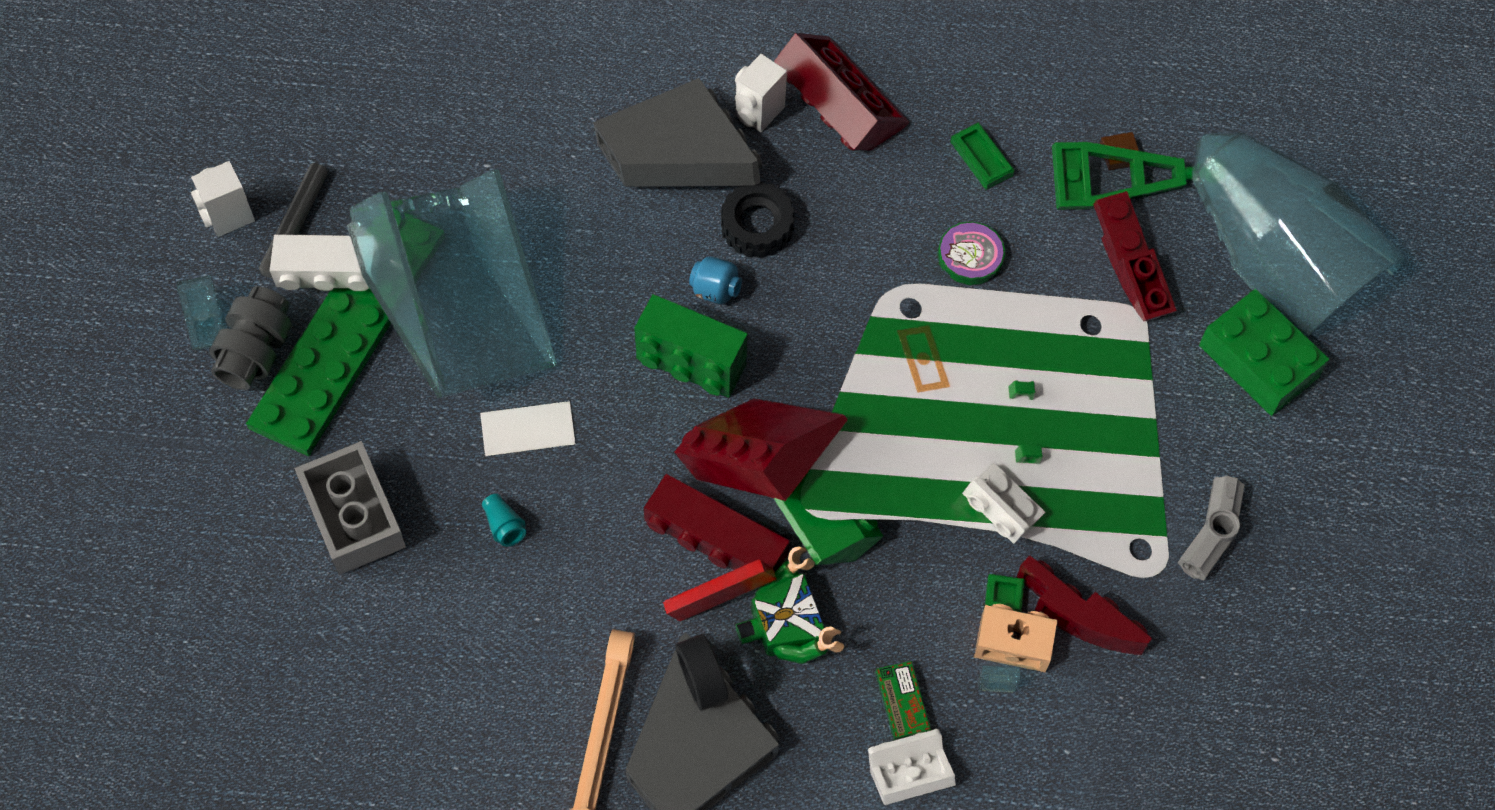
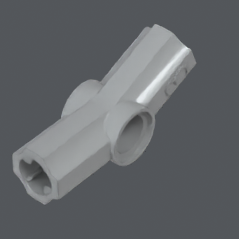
[1178,476,1245,581]

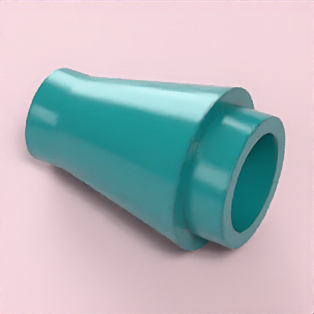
[482,494,526,547]

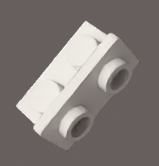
[962,462,1045,544]

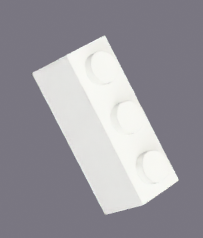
[270,235,382,291]

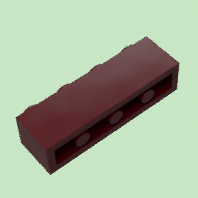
[644,474,789,571]

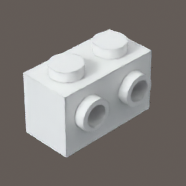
[735,54,787,132]
[190,161,255,237]

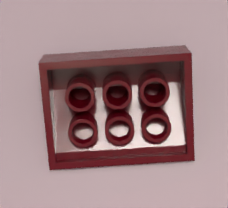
[674,398,848,501]

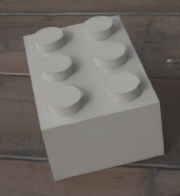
[294,441,406,575]

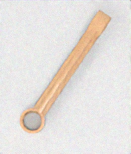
[570,629,635,810]

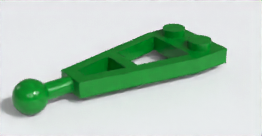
[1052,142,1228,210]

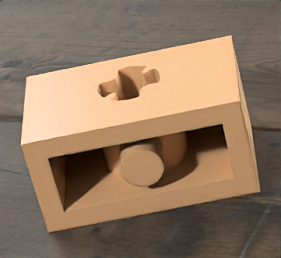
[974,604,1057,673]

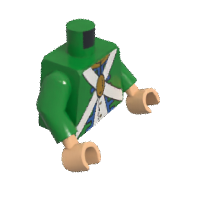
[735,547,844,664]

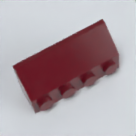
[774,33,910,151]

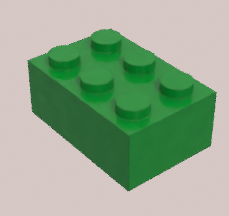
[1199,289,1330,417]
[634,294,748,398]

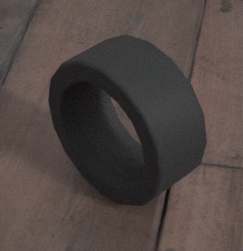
[675,634,728,711]

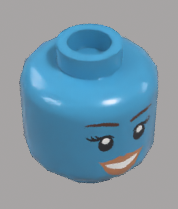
[689,256,742,305]

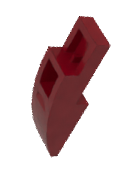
[1093,191,1177,322]
[1016,555,1152,655]

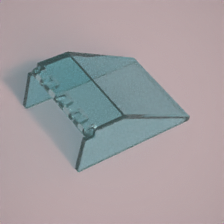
[347,169,558,398]

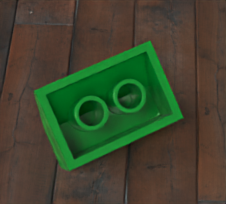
[774,474,883,565]

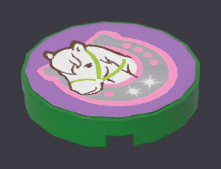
[937,221,1005,285]

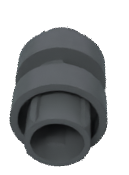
[209,286,292,390]

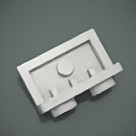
[868,729,956,805]

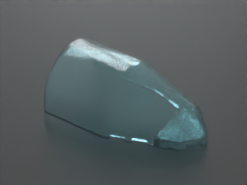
[1192,132,1407,338]

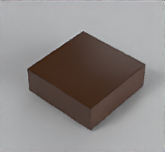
[1100,132,1139,170]

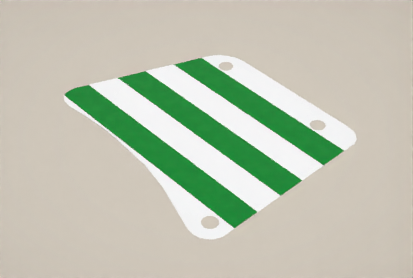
[800,283,1169,578]

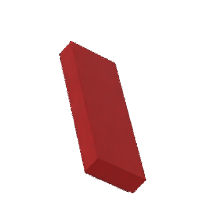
[663,559,776,621]

